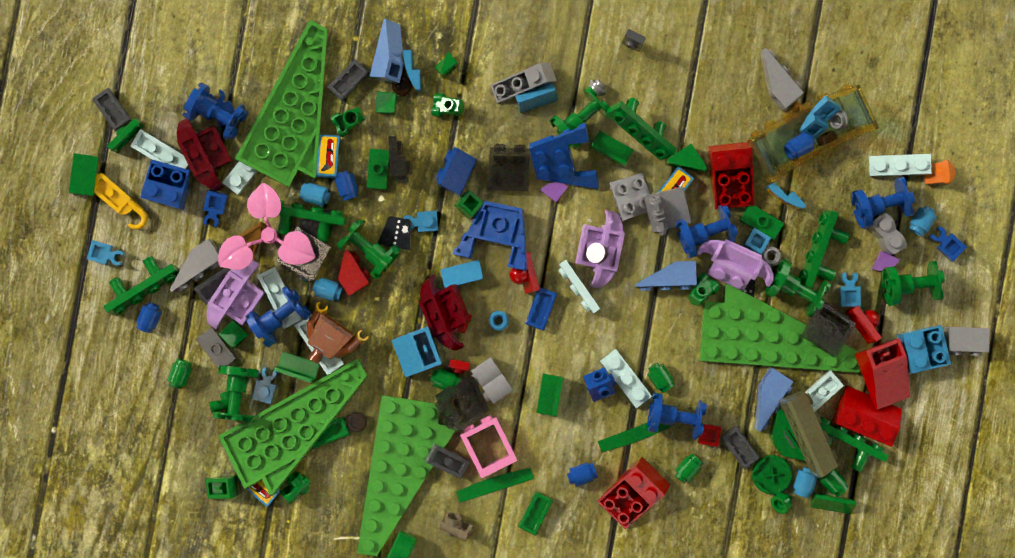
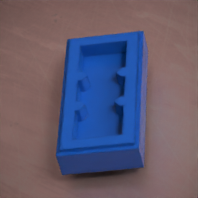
[525,287,557,331]

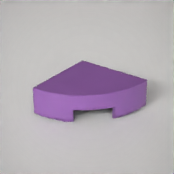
[540,182,568,202]
[872,251,900,271]

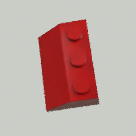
[831,385,902,447]

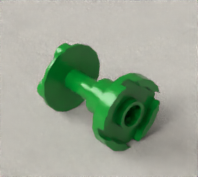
[549,86,611,150]
[336,219,401,280]
[765,259,831,317]
[882,261,945,306]
[213,366,259,422]

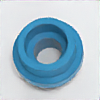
[489,311,509,331]

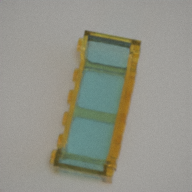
[746,83,879,184]

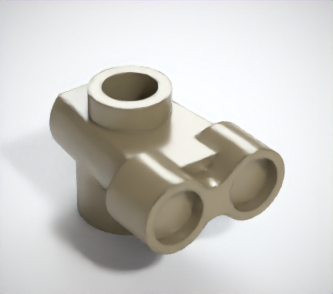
[439,512,474,541]

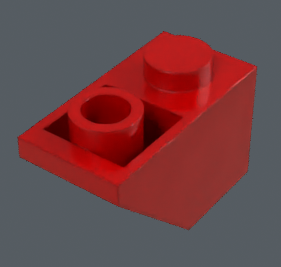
[338,250,371,296]

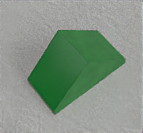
[665,143,707,173]
[205,475,239,499]

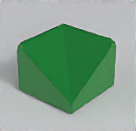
[435,52,458,78]
[375,91,397,115]
[454,189,484,218]
[219,320,249,348]

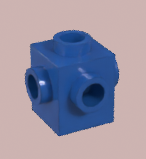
[583,367,616,402]

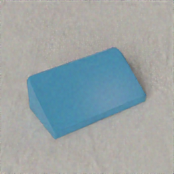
[515,83,558,113]
[440,260,484,288]

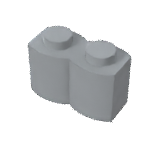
[869,213,907,255]
[470,357,513,404]

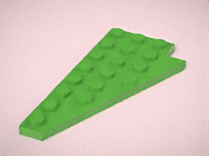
[235,20,328,188]
[700,284,860,373]
[218,359,368,496]
[357,395,456,556]

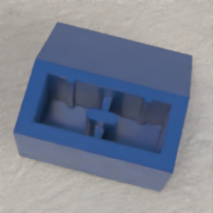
[436,147,477,196]
[140,159,190,210]

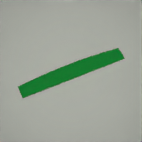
[598,423,675,452]
[456,468,534,502]

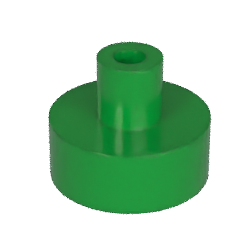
[771,493,792,514]

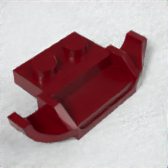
[177,119,233,192]
[418,274,471,351]

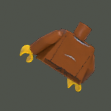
[306,302,369,364]

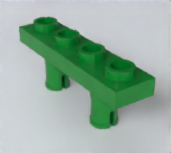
[606,98,676,161]
[278,200,348,242]
[798,210,849,288]
[103,256,179,316]
[819,416,889,473]

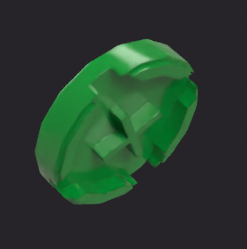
[751,455,792,495]

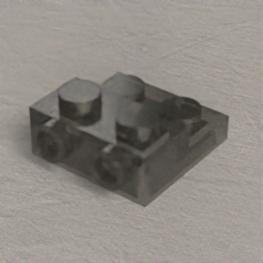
[388,136,413,184]
[489,144,530,191]
[277,227,332,283]
[800,302,856,357]
[435,376,490,432]

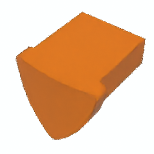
[924,159,956,184]

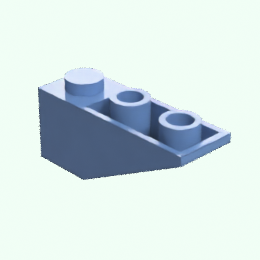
[370,19,404,83]
[635,261,697,291]
[754,368,793,432]

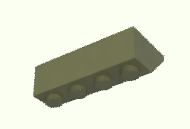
[779,390,838,478]

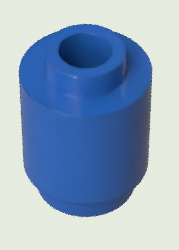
[783,132,815,160]
[334,170,359,201]
[136,302,162,333]
[567,462,598,487]

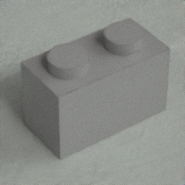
[944,327,990,356]

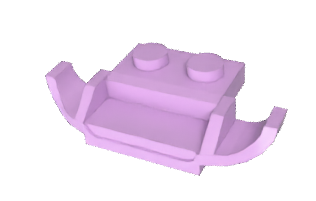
[575,209,625,289]
[697,239,774,291]
[207,259,265,330]

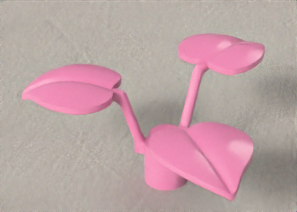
[218,183,316,270]

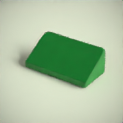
[811,492,856,514]

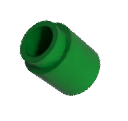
[167,358,192,389]
[647,362,675,393]
[430,368,460,393]
[674,453,704,483]
[819,469,849,497]

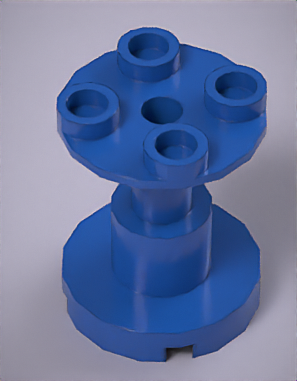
[183,82,248,140]
[851,177,915,229]
[675,205,738,259]
[245,286,311,347]
[647,393,707,440]

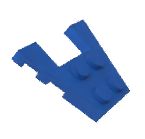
[529,123,599,189]
[453,201,527,271]

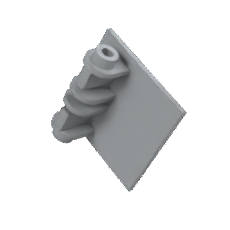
[609,173,650,221]
[644,186,691,235]

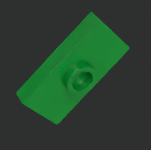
[107,118,144,153]
[366,148,390,190]
[739,205,784,241]
[312,416,350,450]
[518,491,554,536]

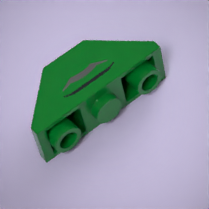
[769,409,805,461]

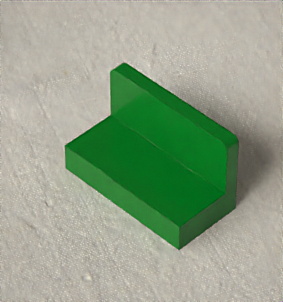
[589,130,633,168]
[69,153,98,196]
[274,351,320,383]
[536,373,563,417]

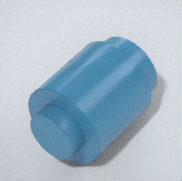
[300,183,331,207]
[909,206,937,237]
[313,277,344,302]
[793,467,817,498]

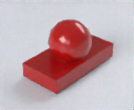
[509,251,540,294]
[845,306,882,344]

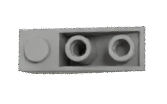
[760,47,804,111]
[491,63,557,103]
[170,239,220,293]

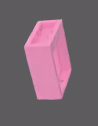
[460,415,517,479]

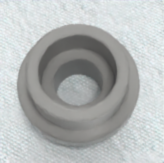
[588,79,606,97]
[829,109,849,130]
[762,247,781,267]

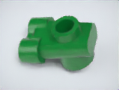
[431,93,464,117]
[331,107,366,137]
[688,273,720,306]
[209,391,241,414]
[280,471,312,504]

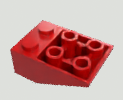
[708,142,755,210]
[855,338,910,410]
[597,457,671,529]

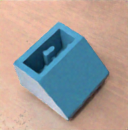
[896,325,951,373]
[392,326,443,377]

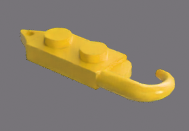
[94,173,148,230]

